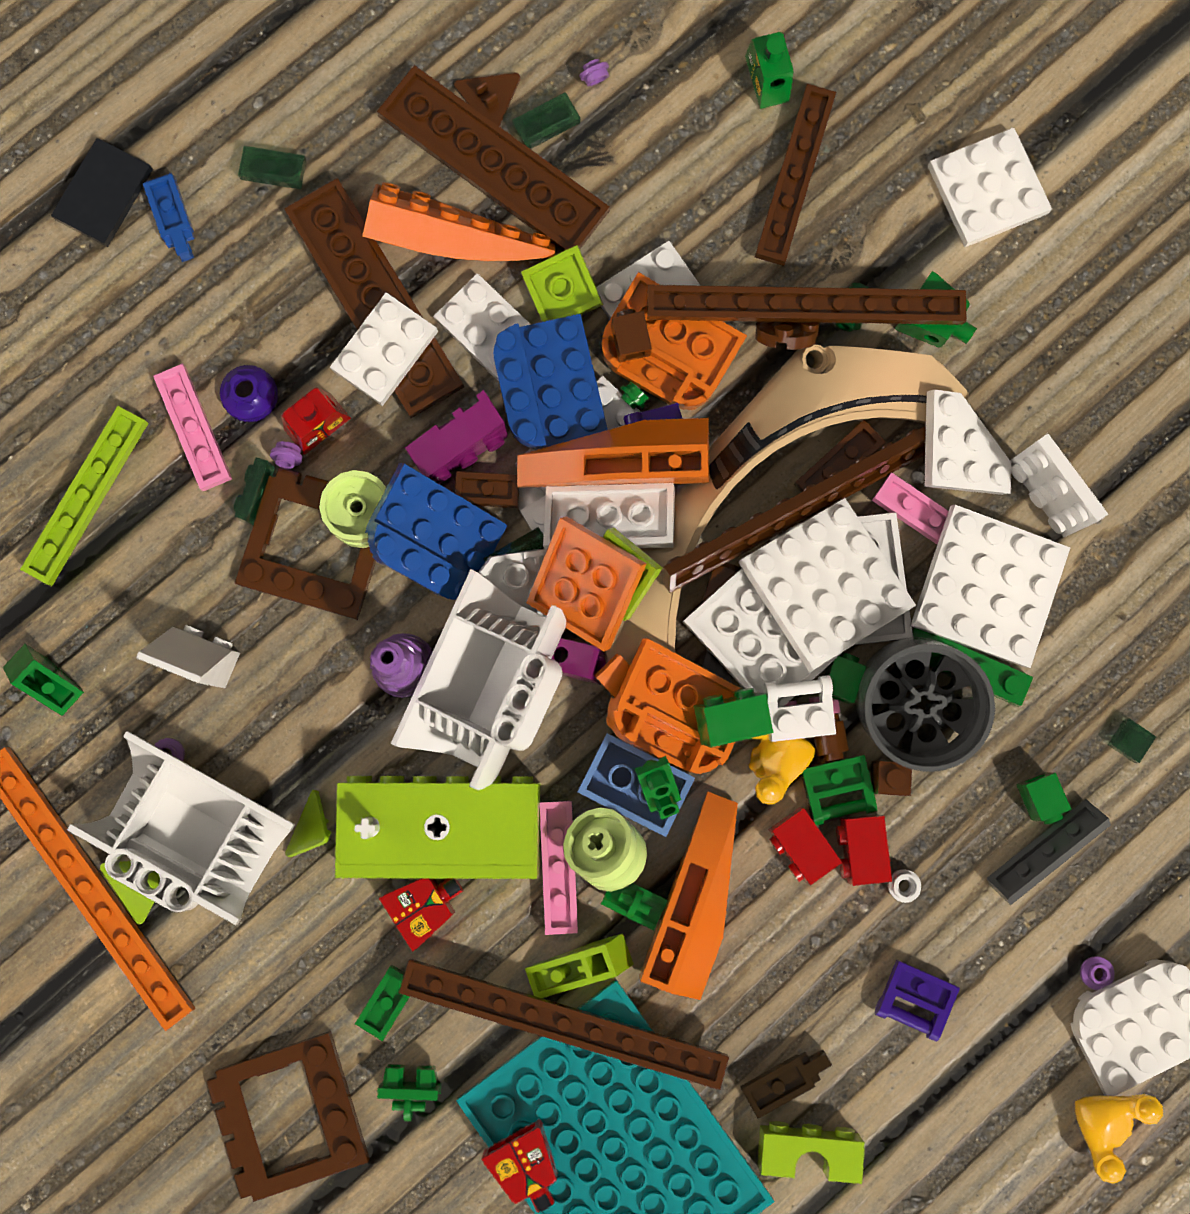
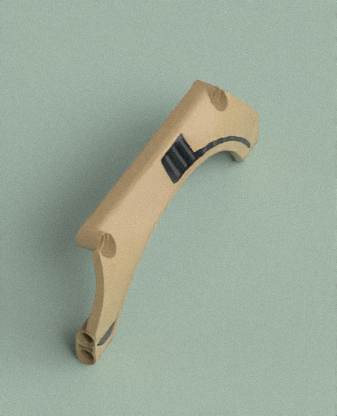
[604,345,969,698]

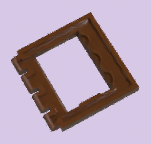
[235,467,376,620]
[206,1031,370,1202]

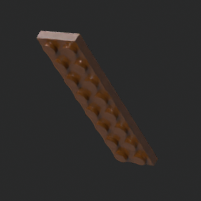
[377,65,610,252]
[284,178,464,418]

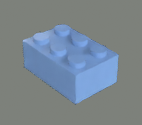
[578,733,695,837]

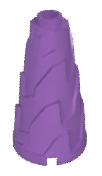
[370,633,433,698]

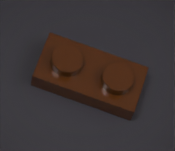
[455,471,519,508]

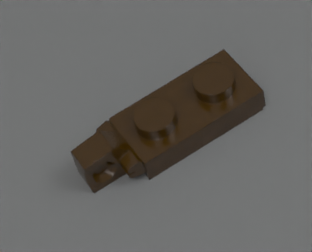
[740,1050,832,1119]

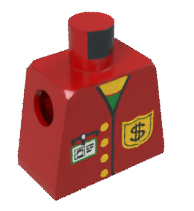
[281,387,351,455]
[379,878,464,952]
[482,1119,558,1213]

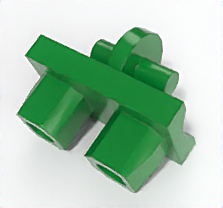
[635,756,681,819]
[601,883,668,931]
[377,1064,441,1121]

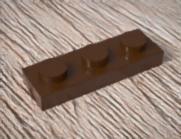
[794,419,886,492]

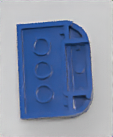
[493,314,608,450]
[365,463,507,600]

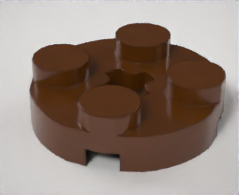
[755,322,819,350]

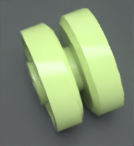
[319,470,386,548]
[563,808,647,892]

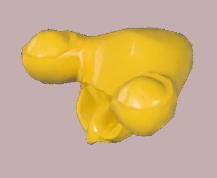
[748,734,815,805]
[1075,1094,1163,1184]

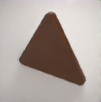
[454,73,520,127]

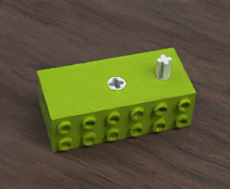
[335,776,540,879]

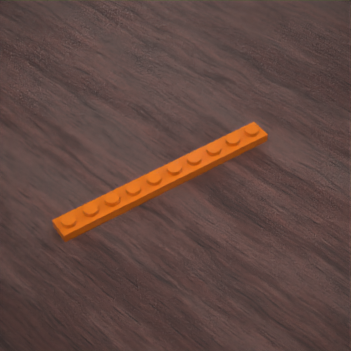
[0,747,196,1031]

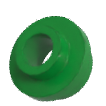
[620,381,649,409]

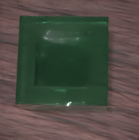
[1108,718,1156,763]

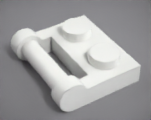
[764,675,836,742]

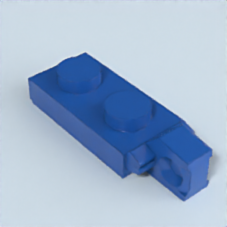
[143,173,195,262]

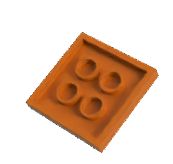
[526,516,647,652]

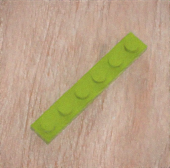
[20,406,149,586]

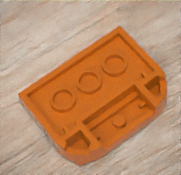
[601,272,747,410]
[606,638,741,774]

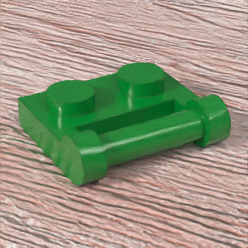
[801,755,877,826]

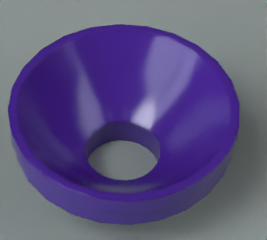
[220,365,278,422]

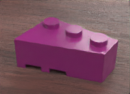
[405,390,508,484]

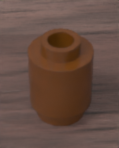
[813,713,849,761]

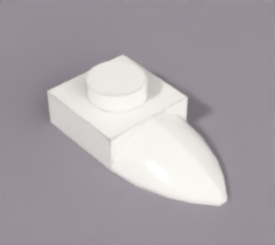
[518,487,546,539]

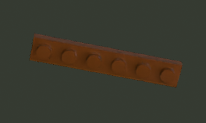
[754,84,836,266]

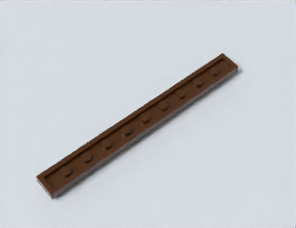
[647,285,967,325]
[663,426,926,593]
[399,959,729,1090]

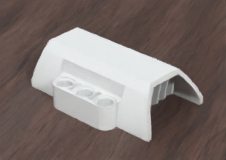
[391,569,566,790]
[67,731,295,925]

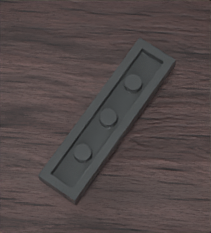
[986,799,1111,906]

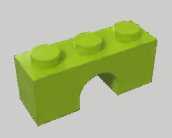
[757,1121,865,1184]

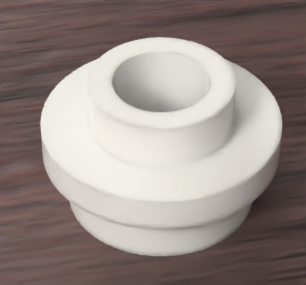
[888,869,921,903]

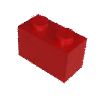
[768,807,842,885]
[836,815,892,886]

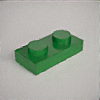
[355,965,410,1041]

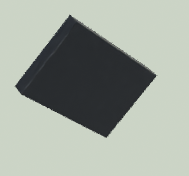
[51,138,153,247]

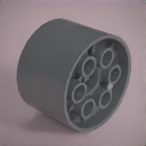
[855,637,995,772]

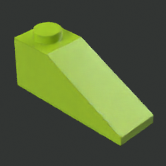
[525,933,634,998]

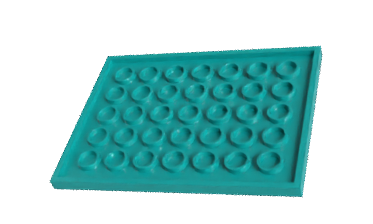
[456,979,775,1214]

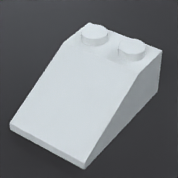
[136,625,240,688]

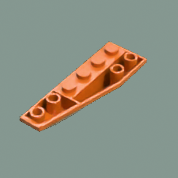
[362,182,555,261]
[517,418,709,488]
[639,791,738,1000]

